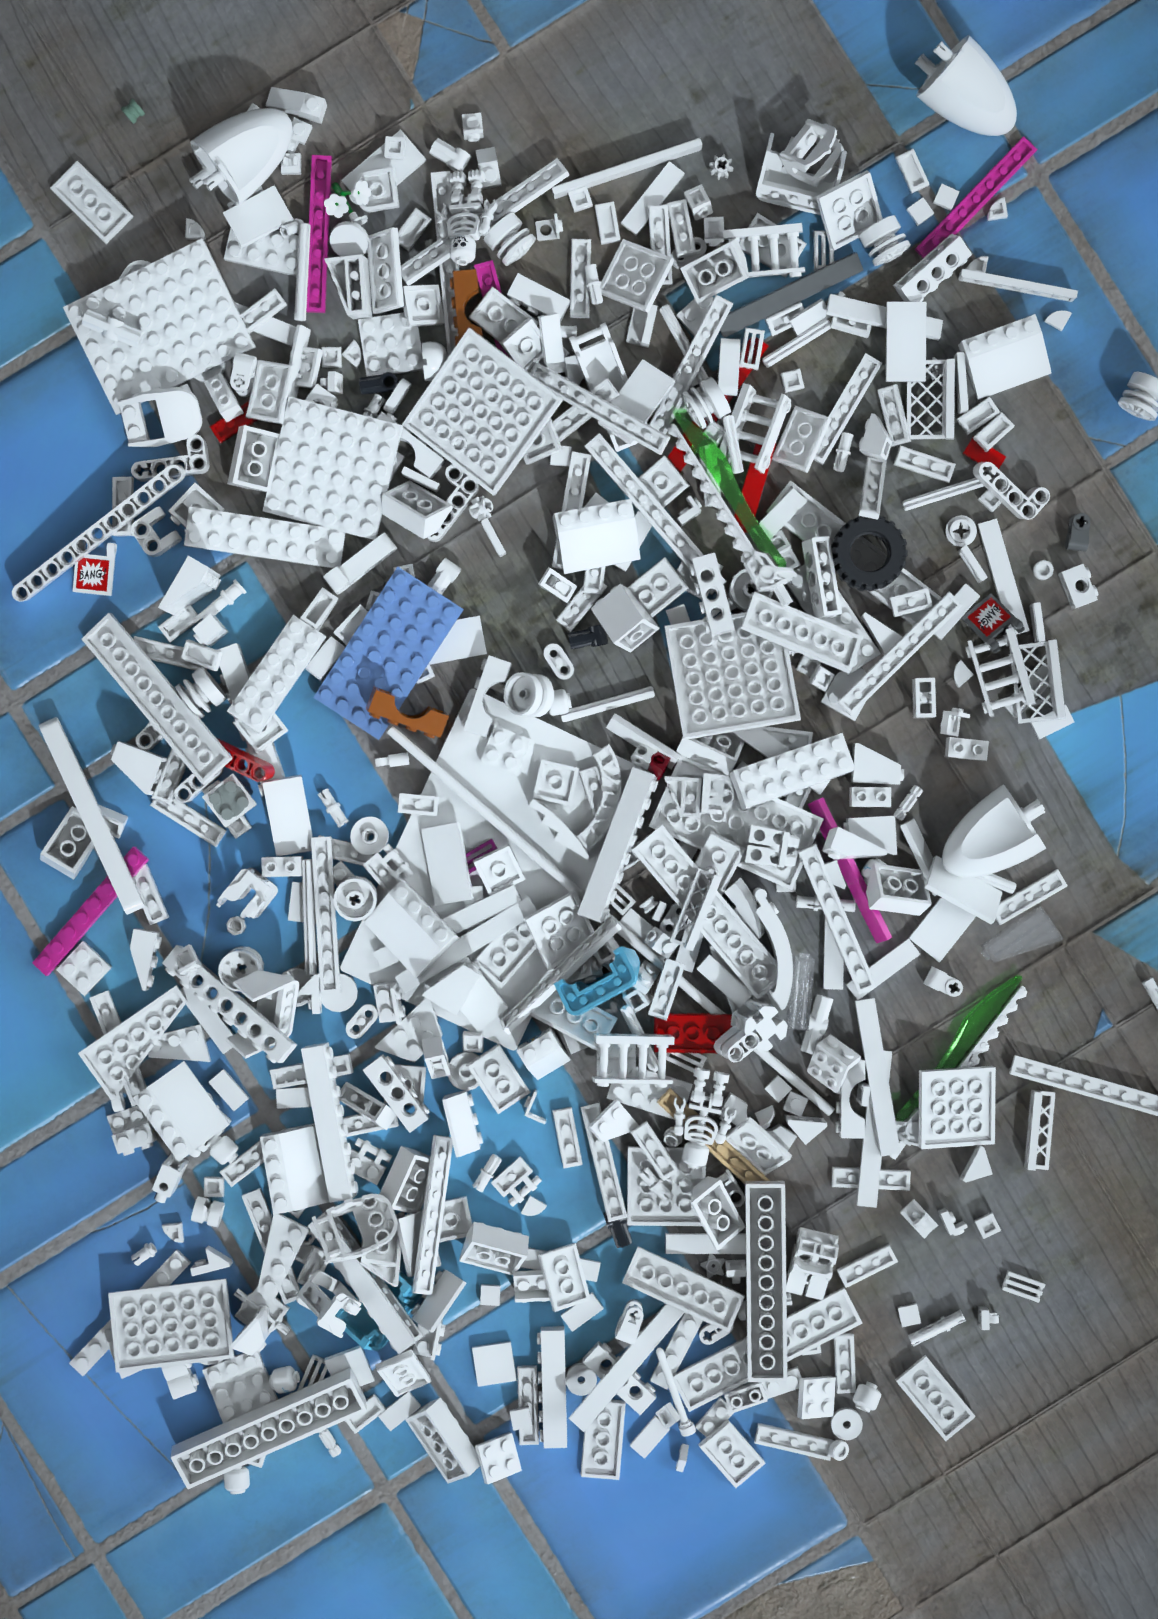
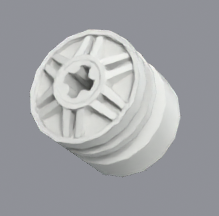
[483,212,536,266]
[859,215,911,266]
[1118,372,1158,421]
[682,377,731,429]
[175,666,227,719]
[218,946,264,991]

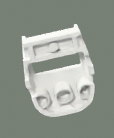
[117,387,202,447]
[312,1194,398,1263]

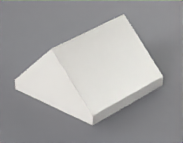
[784,1115,827,1145]

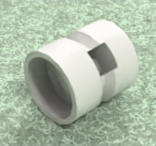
[191,1196,225,1228]

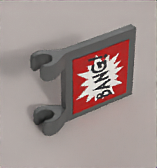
[961,594,1025,653]

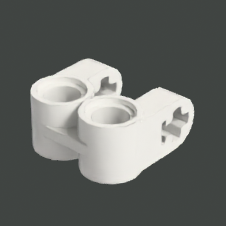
[230,353,258,397]
[131,506,182,557]
[615,1299,643,1345]

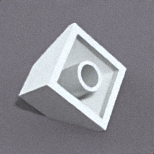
[230,1306,268,1356]

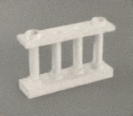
[723,223,806,282]
[716,383,791,474]
[965,627,1036,717]
[592,1033,674,1087]

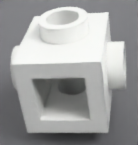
[572,956,603,984]

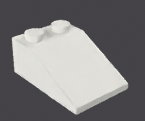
[40,806,94,880]

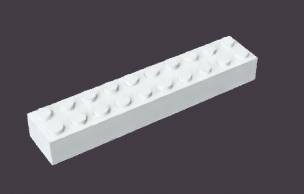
[745,1181,787,1382]
[171,1368,367,1489]

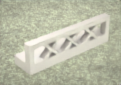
[669,868,722,951]
[1024,1090,1055,1171]

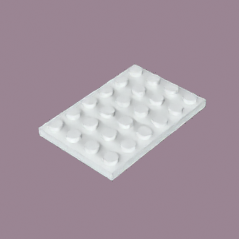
[108,1278,235,1373]

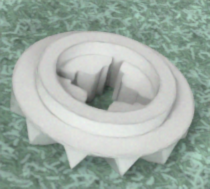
[945,515,977,547]

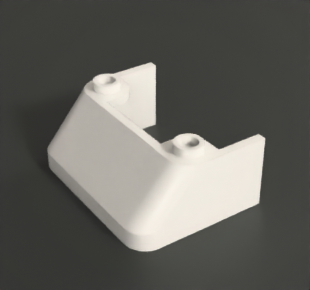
[756,133,847,215]
[226,970,299,1059]

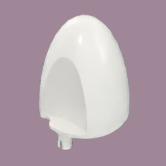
[915,35,1017,136]
[189,108,293,205]
[942,784,1046,877]

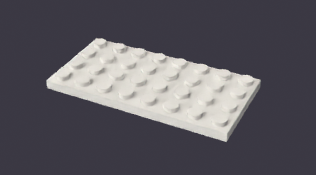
[649,755,823,890]

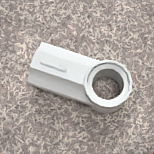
[429,138,471,173]
[428,558,461,595]

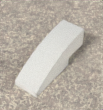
[300,587,339,631]
[724,877,765,940]

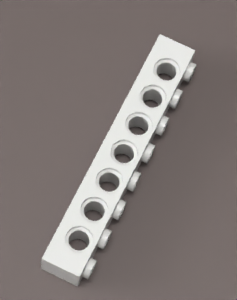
[162,945,297,1063]

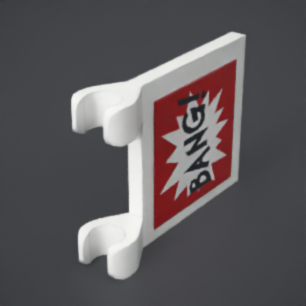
[73,540,117,596]

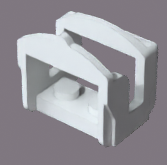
[779,119,844,187]
[216,868,278,919]
[296,1270,361,1338]

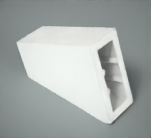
[851,743,904,785]
[843,816,897,855]

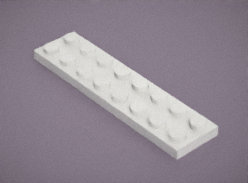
[184,506,345,568]

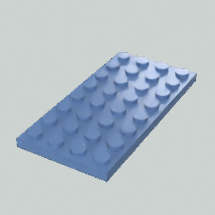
[313,567,464,740]

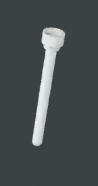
[656,1348,696,1437]

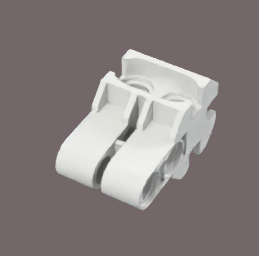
[714,999,788,1062]
[786,1227,839,1300]

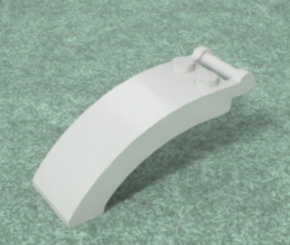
[569,323,647,452]
[752,888,793,1010]

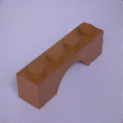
[450,269,483,346]
[366,686,449,739]

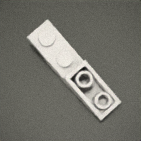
[724,1366,802,1414]

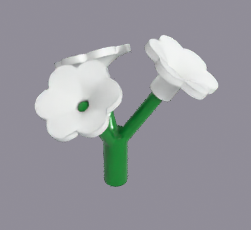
[324,181,371,226]

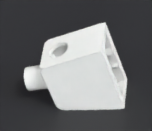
[152,1153,189,1203]

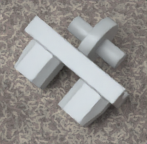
[900,1199,939,1239]

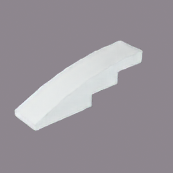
[529,799,589,860]
[270,1054,354,1089]

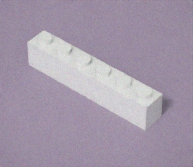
[537,1326,567,1448]

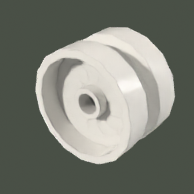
[729,569,773,612]
[504,672,554,717]
[333,876,378,921]

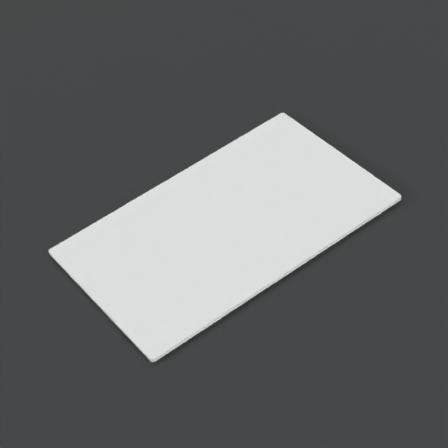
[340,689,646,1051]

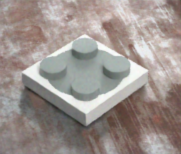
[202,773,257,828]

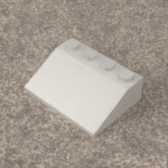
[958,314,1051,400]
[552,499,640,574]
[158,556,221,615]
[364,879,459,979]
[133,1061,230,1162]
[260,1125,329,1215]

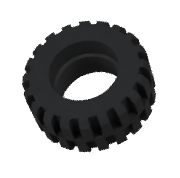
[831,516,908,591]

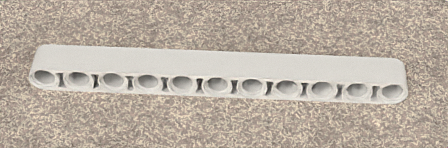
[12,465,185,602]
[39,717,145,915]

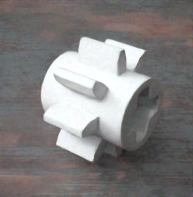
[709,154,733,180]
[469,496,493,521]

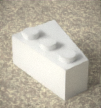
[324,254,372,319]

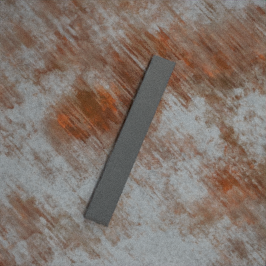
[720,252,864,338]

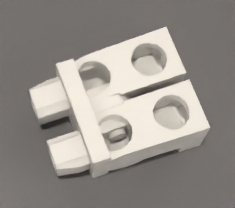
[744,825,800,868]

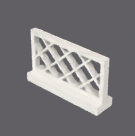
[907,359,955,440]
[1009,640,1066,724]

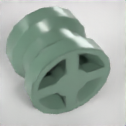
[121,99,145,124]

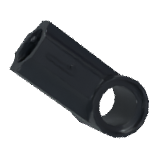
[359,372,399,395]
[568,625,609,650]
[603,1212,632,1248]

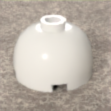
[422,342,450,381]

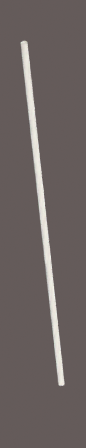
[387,726,835,1116]

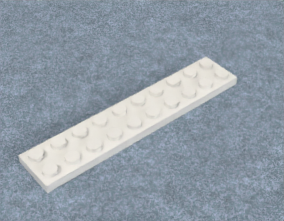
[766,481,942,626]
[82,613,233,784]
[632,825,778,1000]
[673,1287,862,1412]

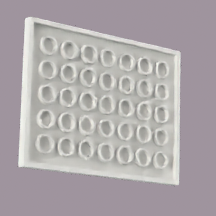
[63,238,256,415]

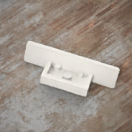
[289,325,323,398]

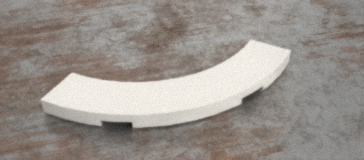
[576,744,622,852]

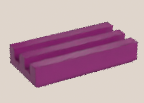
[466,839,498,874]

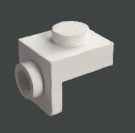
[704,216,725,246]
[940,708,970,737]
[644,927,678,959]
[172,944,202,976]

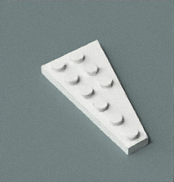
[78,985,188,1101]

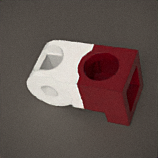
[631,744,671,780]

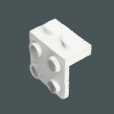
[807,1034,861,1093]

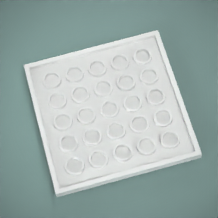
[402,328,563,496]
[263,396,403,540]
[665,612,801,740]

